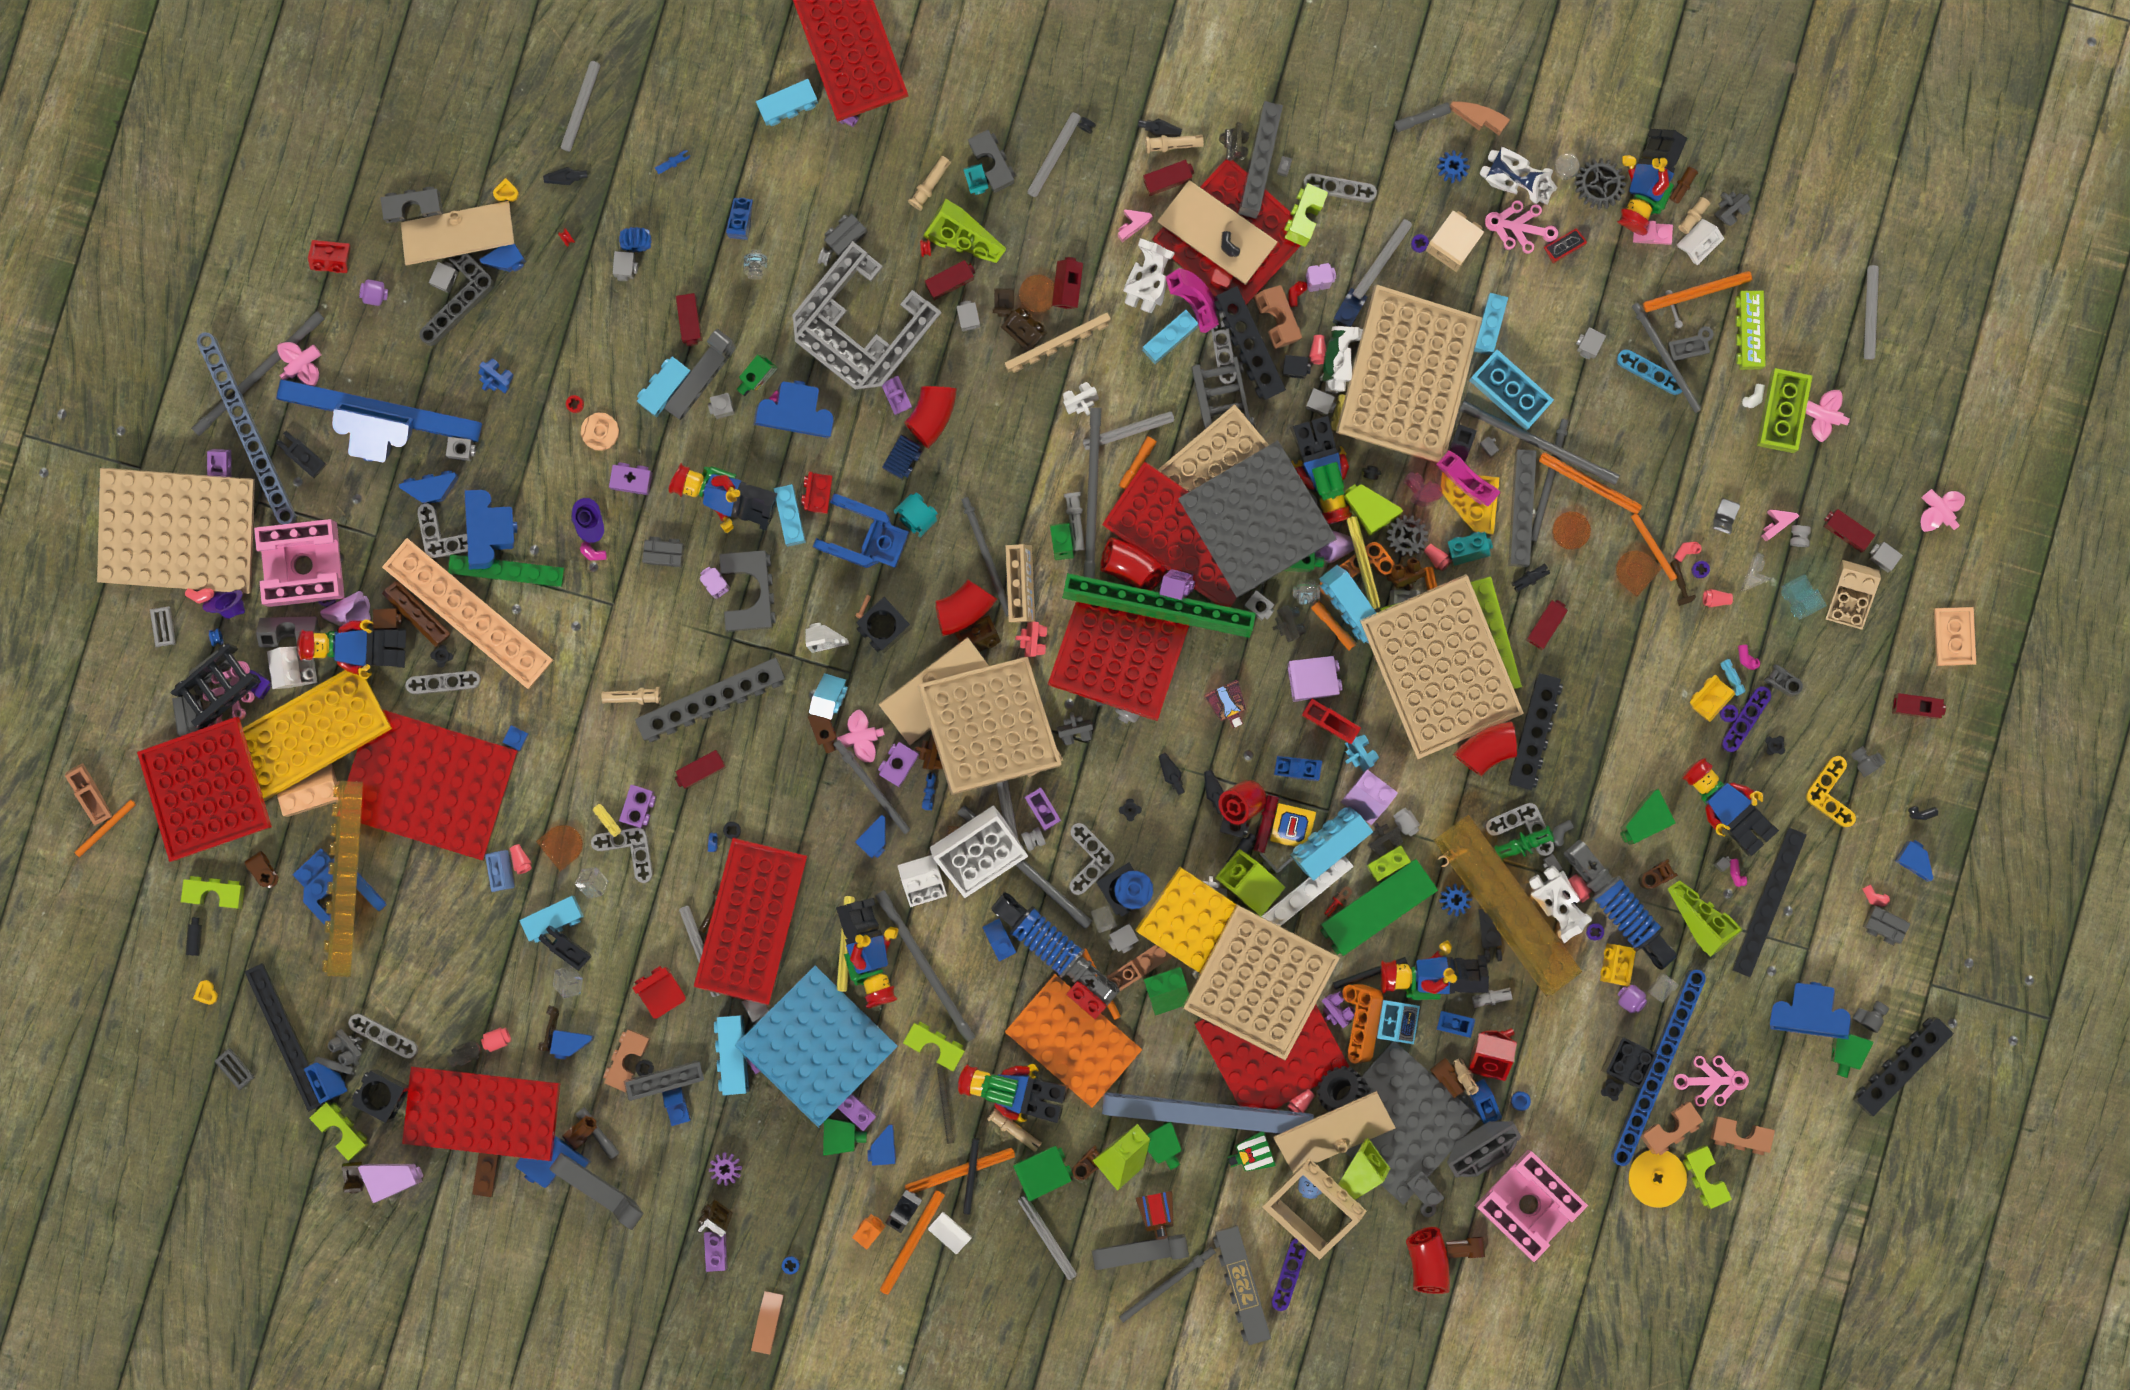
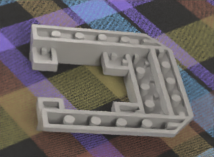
[792,241,942,390]

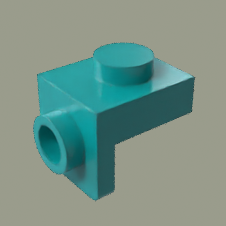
[963,163,989,195]

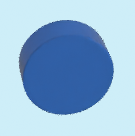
[1511,1091,1531,1111]

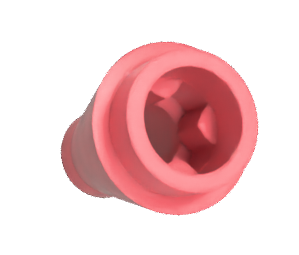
[1309,335,1326,364]
[1424,544,1452,571]
[1703,589,1733,608]
[509,844,532,874]
[1287,1089,1315,1113]

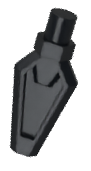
[1138,118,1182,137]
[543,167,588,185]
[1158,753,1185,796]
[1204,770,1224,814]

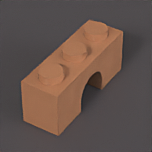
[1254,285,1302,349]
[603,1029,651,1092]
[1641,1102,1703,1155]
[1710,1116,1775,1156]

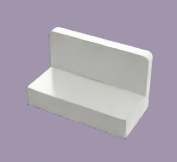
[1677,219,1724,265]
[928,1212,972,1254]

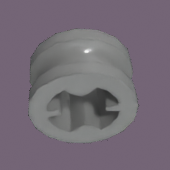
[818,247,833,266]

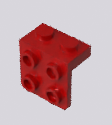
[632,966,686,1019]

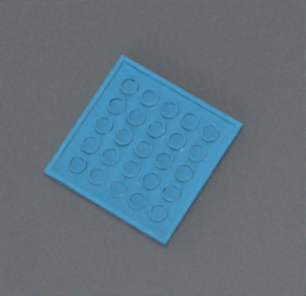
[735,966,898,1127]

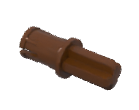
[1670,167,1698,204]

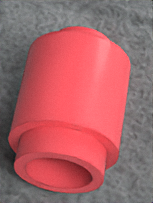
[1568,874,1592,903]
[481,1027,511,1052]

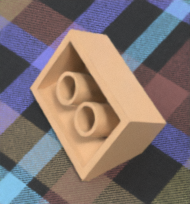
[277,763,342,817]

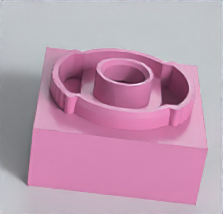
[254,519,344,607]
[1474,1150,1588,1262]

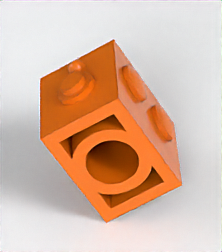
[852,1214,886,1250]

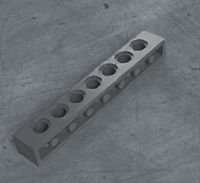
[635,657,786,743]

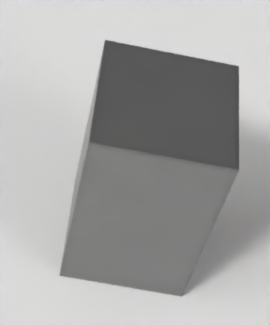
[1277,156,1292,177]
[1480,437,1499,457]
[1542,854,1562,871]
[1713,856,1731,872]

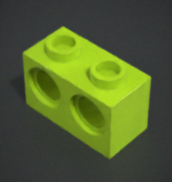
[1366,845,1411,882]

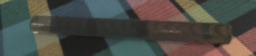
[937,1066,954,1144]

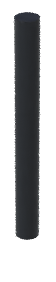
[1333,957,1408,990]
[963,1138,980,1215]

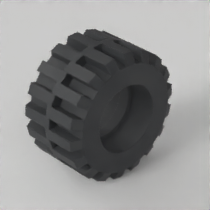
[1317,1066,1370,1112]

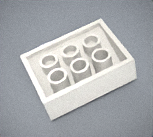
[930,805,1028,898]

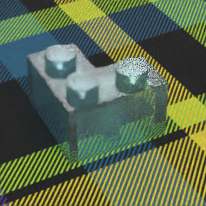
[1781,574,1827,620]

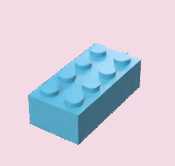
[1469,350,1554,431]
[1319,565,1376,644]
[1290,806,1373,881]
[714,1015,749,1095]

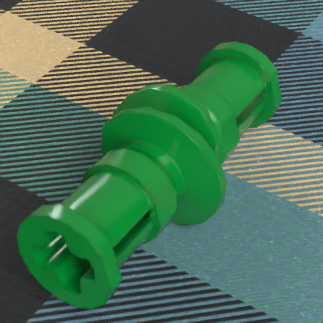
[1495,825,1555,862]

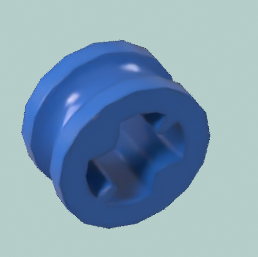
[209,628,223,647]
[782,1256,800,1274]

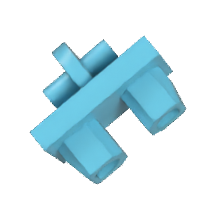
[1345,735,1379,772]

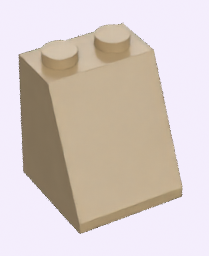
[1426,211,1484,272]

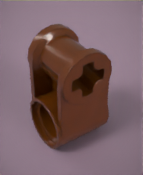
[244,850,279,888]
[1639,859,1678,889]
[1072,1145,1100,1180]

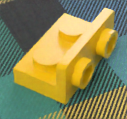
[1690,675,1735,722]
[1600,943,1636,986]

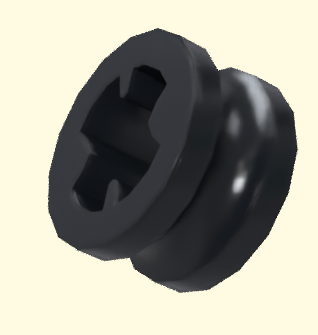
[1077,117,1096,134]
[723,822,741,839]
[636,1060,654,1076]

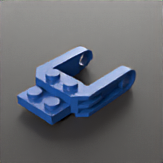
[813,493,910,568]
[292,848,387,944]

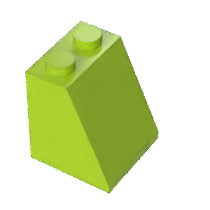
[1344,484,1403,537]
[1215,849,1286,916]
[1093,1124,1150,1191]
[1338,1138,1390,1200]

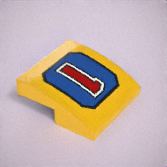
[1270,803,1316,847]

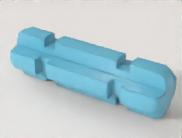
[1720,659,1745,696]

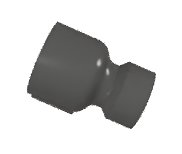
[1850,746,1886,778]
[1852,1001,1889,1033]

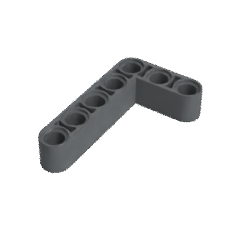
[419,253,494,346]
[664,329,736,420]
[549,1153,644,1230]
[1091,1234,1189,1270]

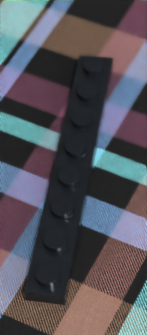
[1732,827,1807,977]
[244,963,326,1112]

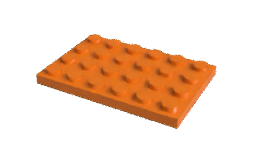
[1005,974,1143,1108]

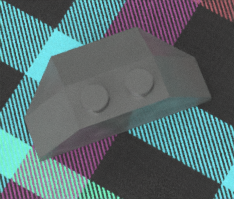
[1447,1121,1522,1178]

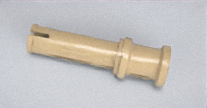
[1145,135,1204,154]
[908,156,951,211]
[601,687,661,705]
[987,1108,1042,1153]

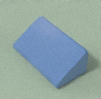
[485,850,515,892]

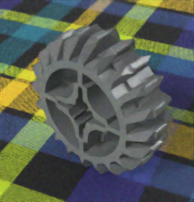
[1574,158,1626,210]

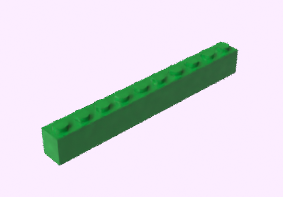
[1062,573,1256,638]

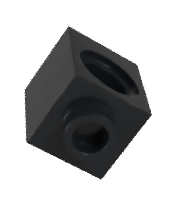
[1282,355,1311,379]
[1219,817,1250,838]

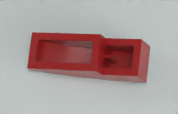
[1302,699,1361,744]

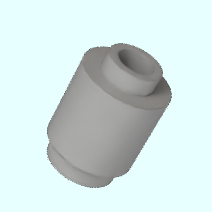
[1393,807,1420,837]

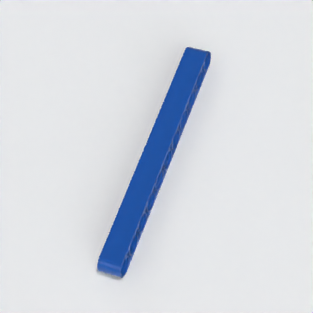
[276,380,482,442]
[1611,970,1706,1166]

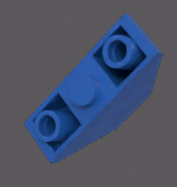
[726,198,753,240]
[399,471,459,504]
[1274,756,1322,781]

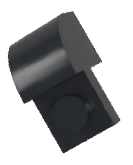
[885,1190,922,1233]

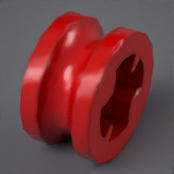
[558,228,575,247]
[920,239,931,257]
[566,395,584,413]

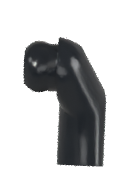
[1221,231,1240,257]
[1908,806,1938,820]

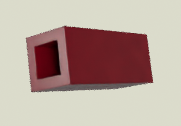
[1143,159,1195,196]
[1052,257,1083,309]
[925,260,976,300]
[676,293,703,346]
[1823,509,1875,552]
[1526,600,1568,650]
[1892,693,1946,720]
[674,750,727,789]

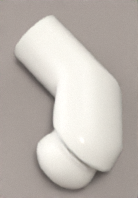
[1742,384,1765,408]

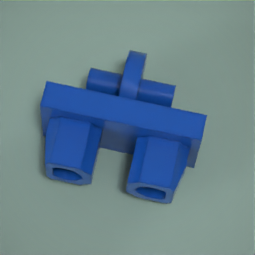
[478,358,514,393]

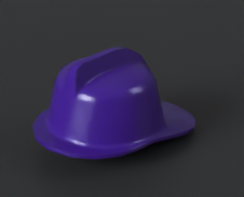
[571,498,604,543]
[202,590,245,619]

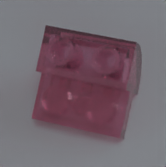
[1403,472,1443,507]

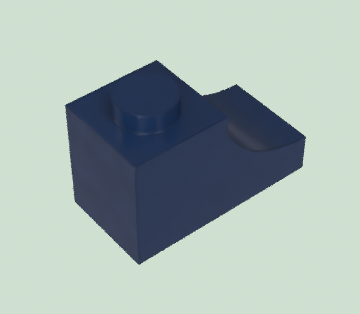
[1332,288,1367,327]

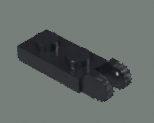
[275,431,327,478]
[1478,907,1502,963]
[538,926,591,971]

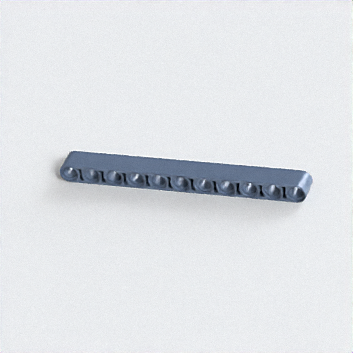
[197,332,296,525]
[1102,1093,1314,1133]

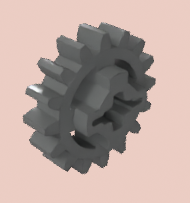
[1387,515,1428,557]

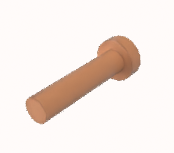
[855,595,871,619]

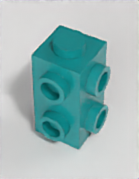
[1448,532,1493,566]

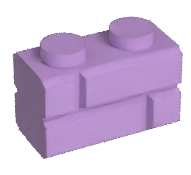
[1306,263,1336,292]
[700,567,730,599]

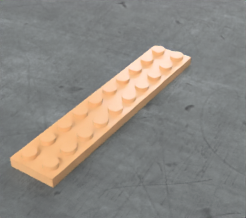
[382,538,554,689]

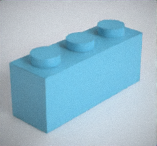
[756,79,818,126]
[1474,293,1508,356]
[1142,310,1198,364]
[637,356,691,418]
[774,484,806,547]
[809,673,848,719]
[519,896,584,943]

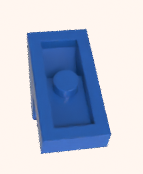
[1437,1011,1475,1038]
[662,1087,691,1126]

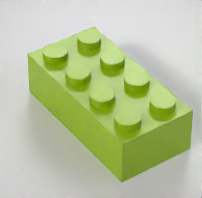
[1757,368,1813,453]

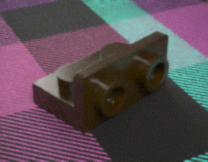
[1001,307,1048,352]
[955,615,1001,652]
[697,1199,733,1237]

